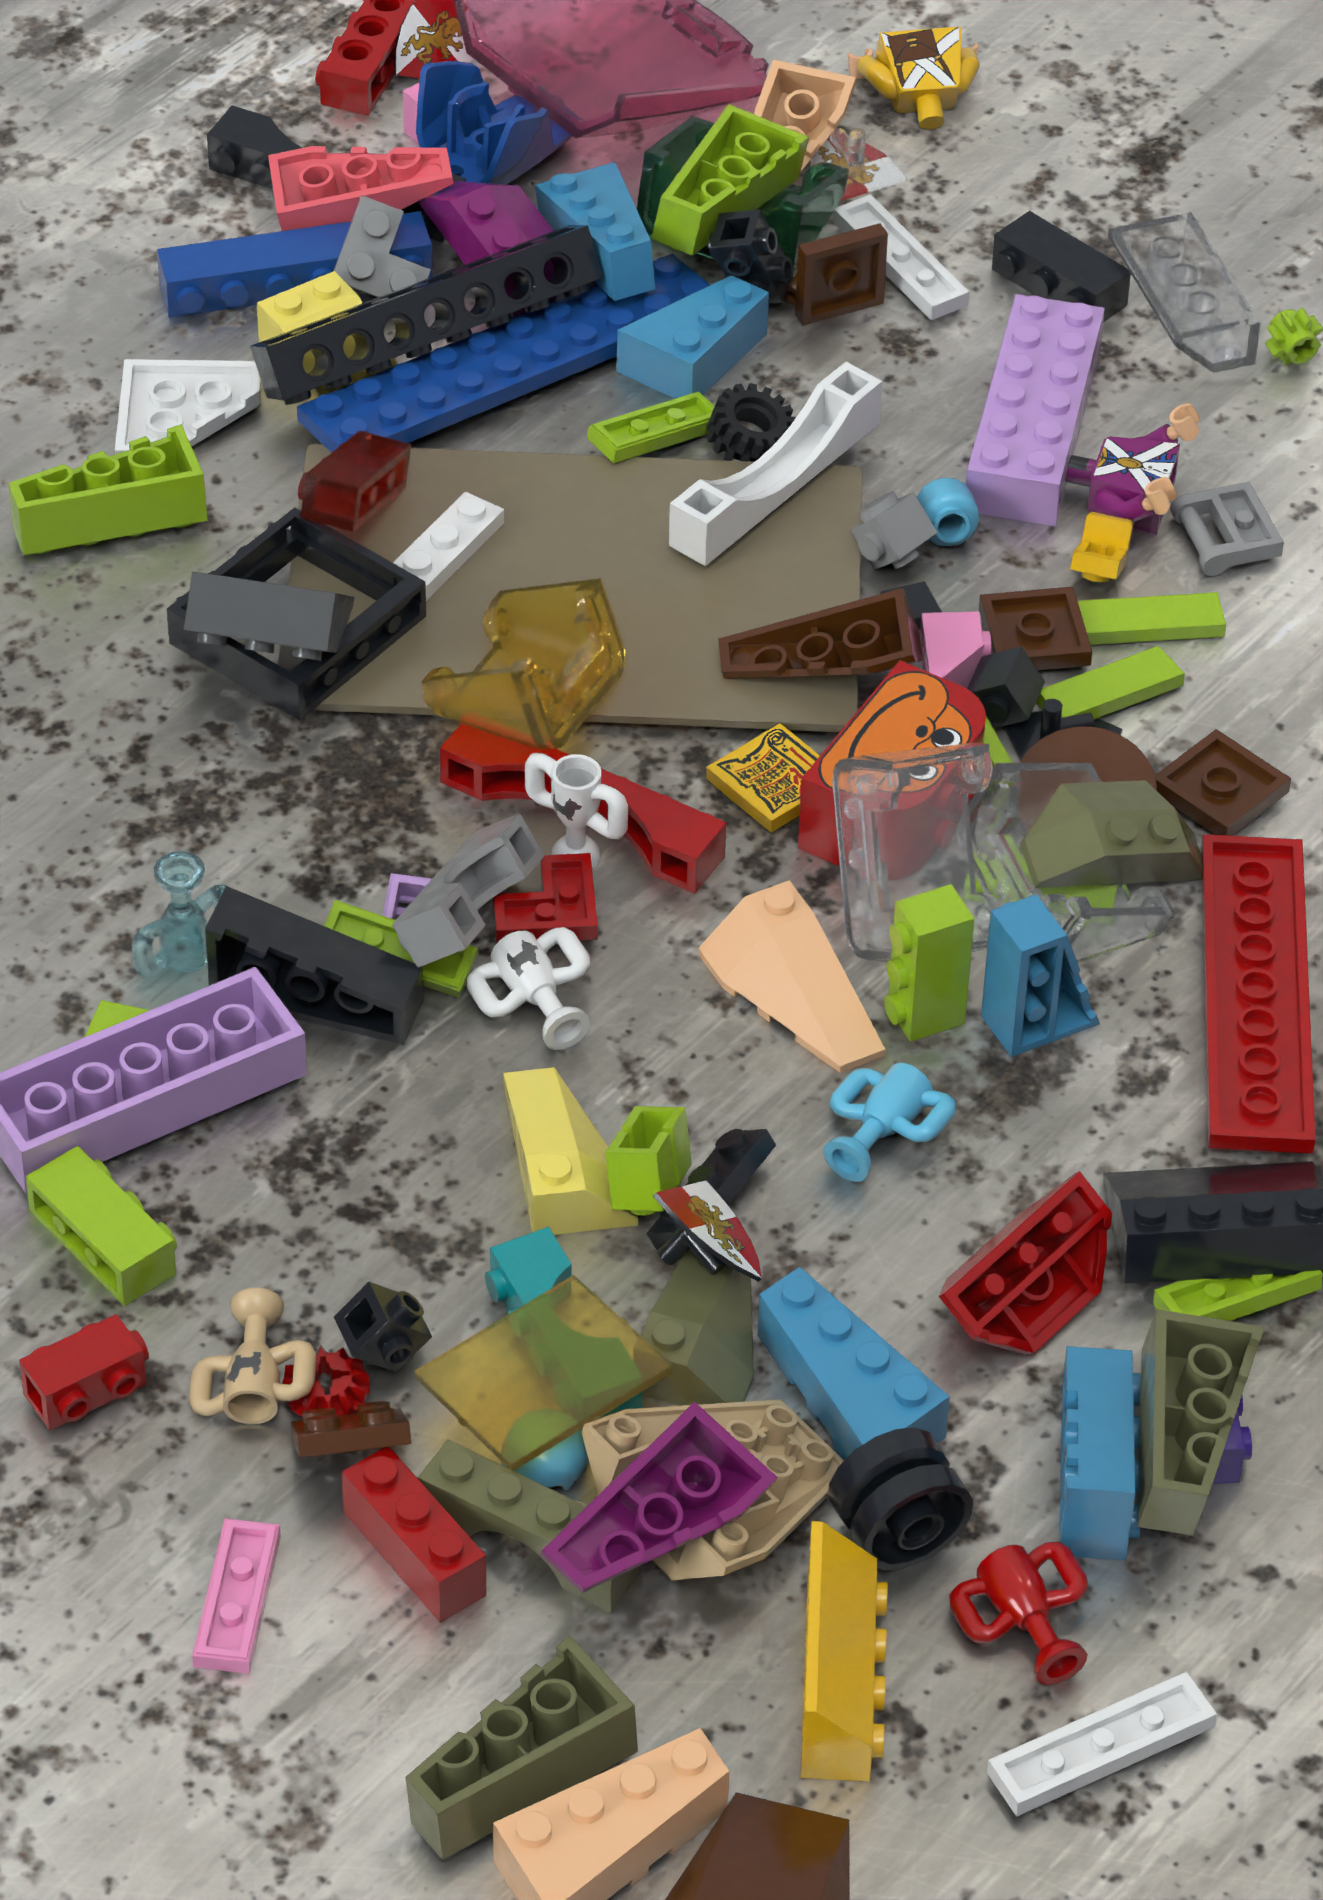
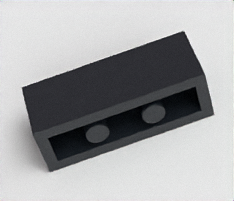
[992,210,1131,322]

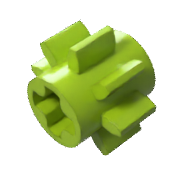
[1265,307,1323,365]

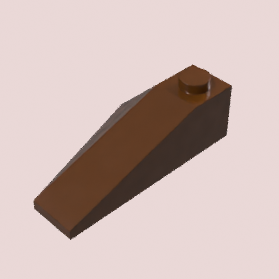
[718,588,923,679]

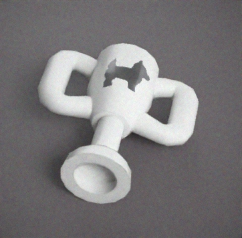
[525,753,628,869]
[467,927,590,1050]

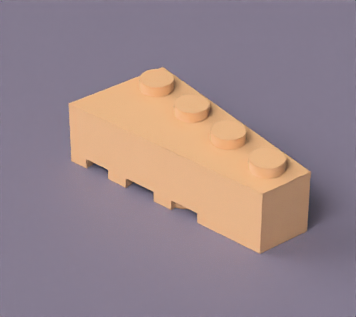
[493,1728,729,1900]

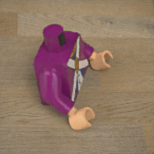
[1066,403,1200,535]

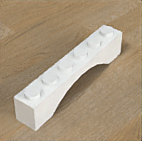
[669,362,882,566]

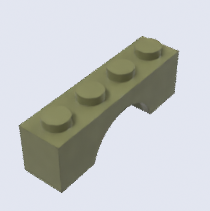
[418,1439,640,1613]

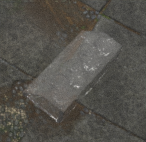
[1108,212,1261,373]

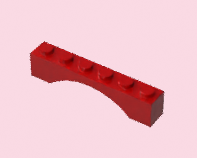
[440,712,727,894]

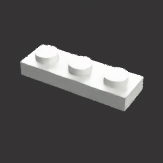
[393,492,504,601]

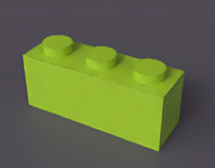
[884,884,975,1042]
[25,1145,177,1306]

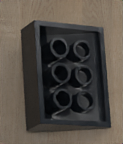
[1103,1161,1323,1284]

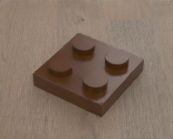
[795,223,888,326]
[979,586,1093,670]
[1155,729,1291,836]
[291,1401,412,1458]

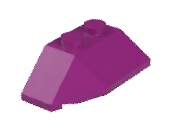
[418,181,557,318]

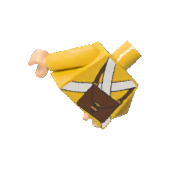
[848,26,980,130]

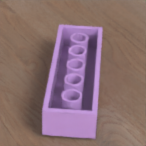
[966,294,1105,527]
[0,967,307,1194]

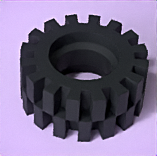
[706,383,796,462]

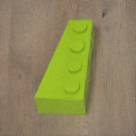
[8,424,208,555]

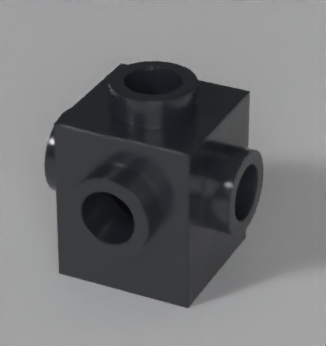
[334,1281,432,1372]

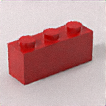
[342,1447,486,1623]

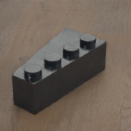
[205,886,423,1045]

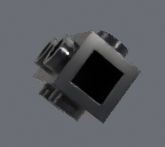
[709,209,793,303]

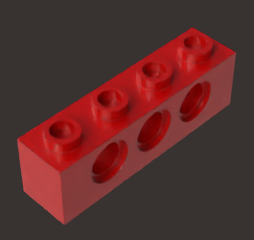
[315,0,415,116]

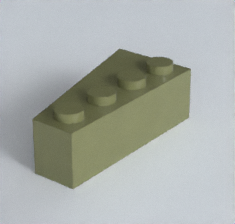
[1138,1309,1265,1536]

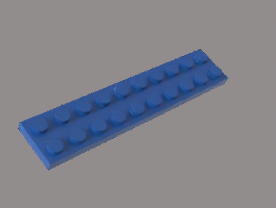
[297,253,710,468]

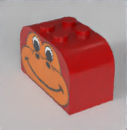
[798,660,986,880]

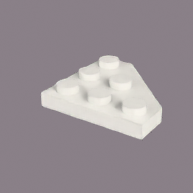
[115,359,262,454]

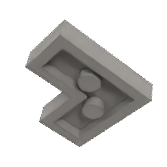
[333,195,431,299]

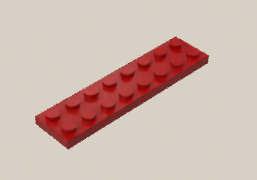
[1201,834,1315,1154]

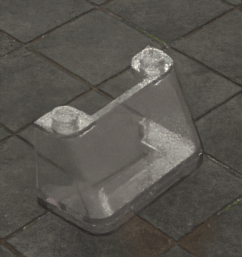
[832,743,1001,962]
[957,763,1176,963]

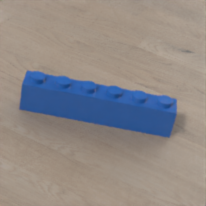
[157,211,433,318]

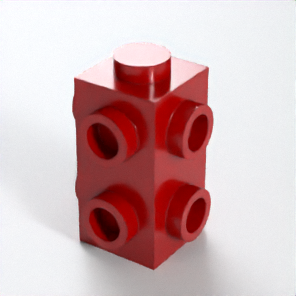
[19,1314,149,1431]

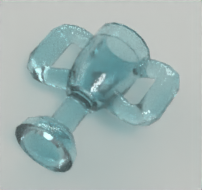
[132,851,227,977]

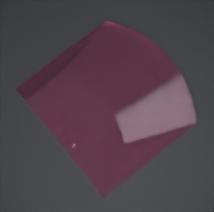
[454,0,769,139]

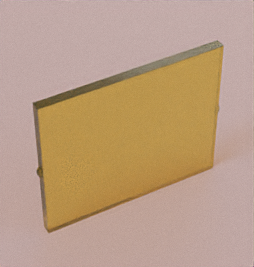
[414,1275,673,1472]

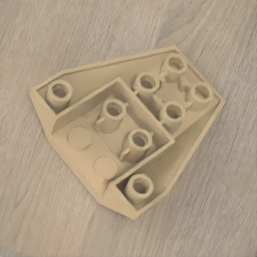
[581,1399,844,1580]

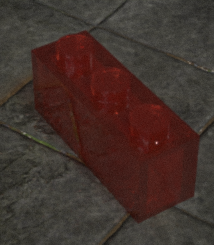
[298,430,411,532]

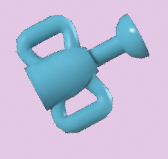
[823,1063,956,1182]

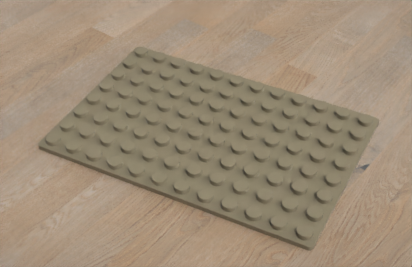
[278,444,862,732]

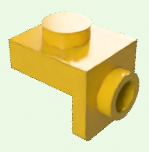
[1070,512,1133,582]

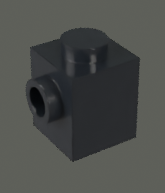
[967,646,1045,728]

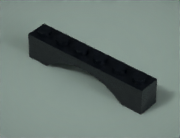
[207,105,466,243]

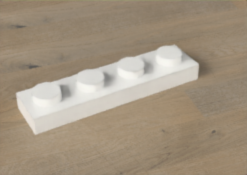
[833,194,969,320]
[987,1671,1217,1817]

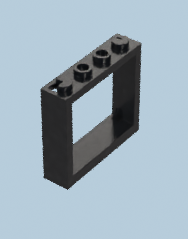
[166,507,426,721]

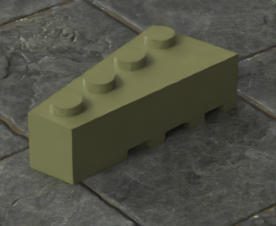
[405,1635,638,1860]

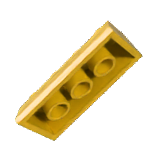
[800,1521,888,1782]

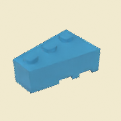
[617,275,769,399]
[981,894,1100,1057]

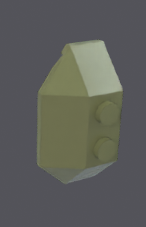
[1020,780,1203,888]

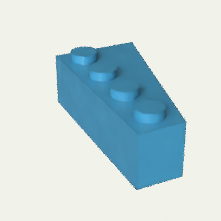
[535,162,655,301]
[757,1267,950,1460]
[1059,1346,1141,1561]

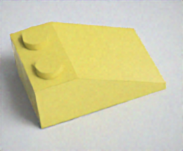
[257,271,398,400]

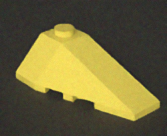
[503,1067,638,1235]

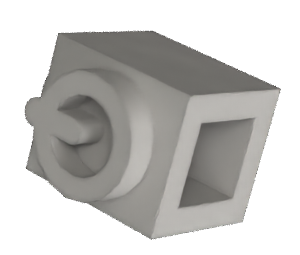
[850,491,938,569]

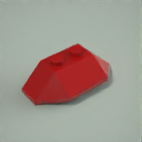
[939,1171,1113,1356]

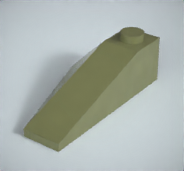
[633,1249,754,1406]

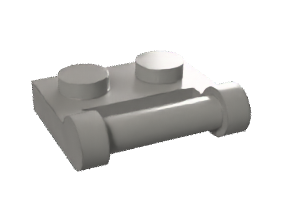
[1170,482,1284,576]

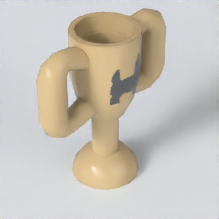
[189,1287,316,1424]

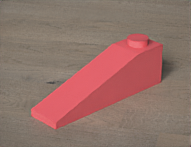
[268,146,454,231]

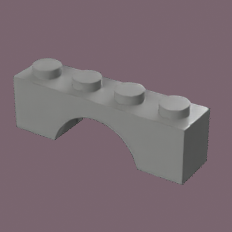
[392,813,545,967]

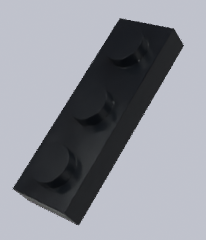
[646,1129,776,1250]

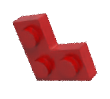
[493,853,598,944]

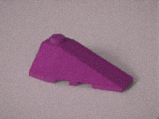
[540,1401,778,1593]

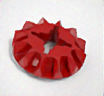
[282,1345,370,1417]

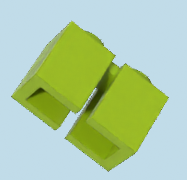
[605,1106,692,1215]

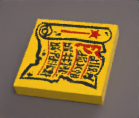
[706,723,820,833]

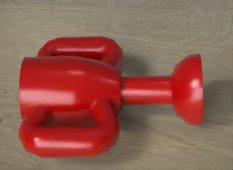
[949,1541,1088,1686]

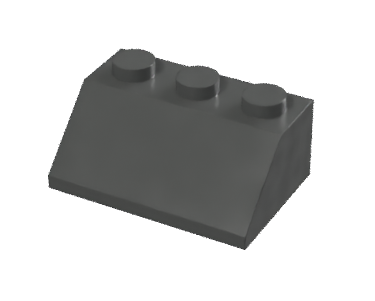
[184,571,355,661]

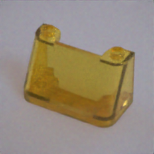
[421,578,626,750]

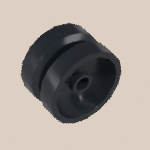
[828,1427,973,1571]

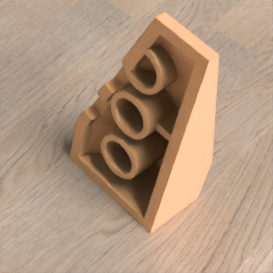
[754,59,856,217]
[698,880,886,1073]

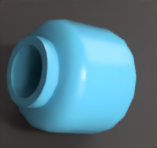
[917,477,980,547]

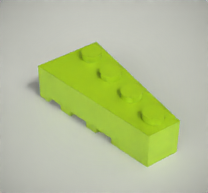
[651,104,809,255]

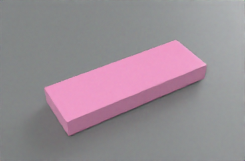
[192,1518,281,1674]

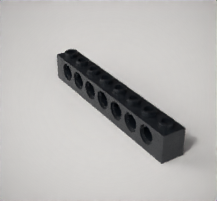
[250,225,604,405]

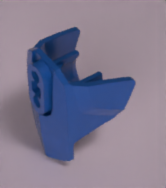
[416,61,575,185]

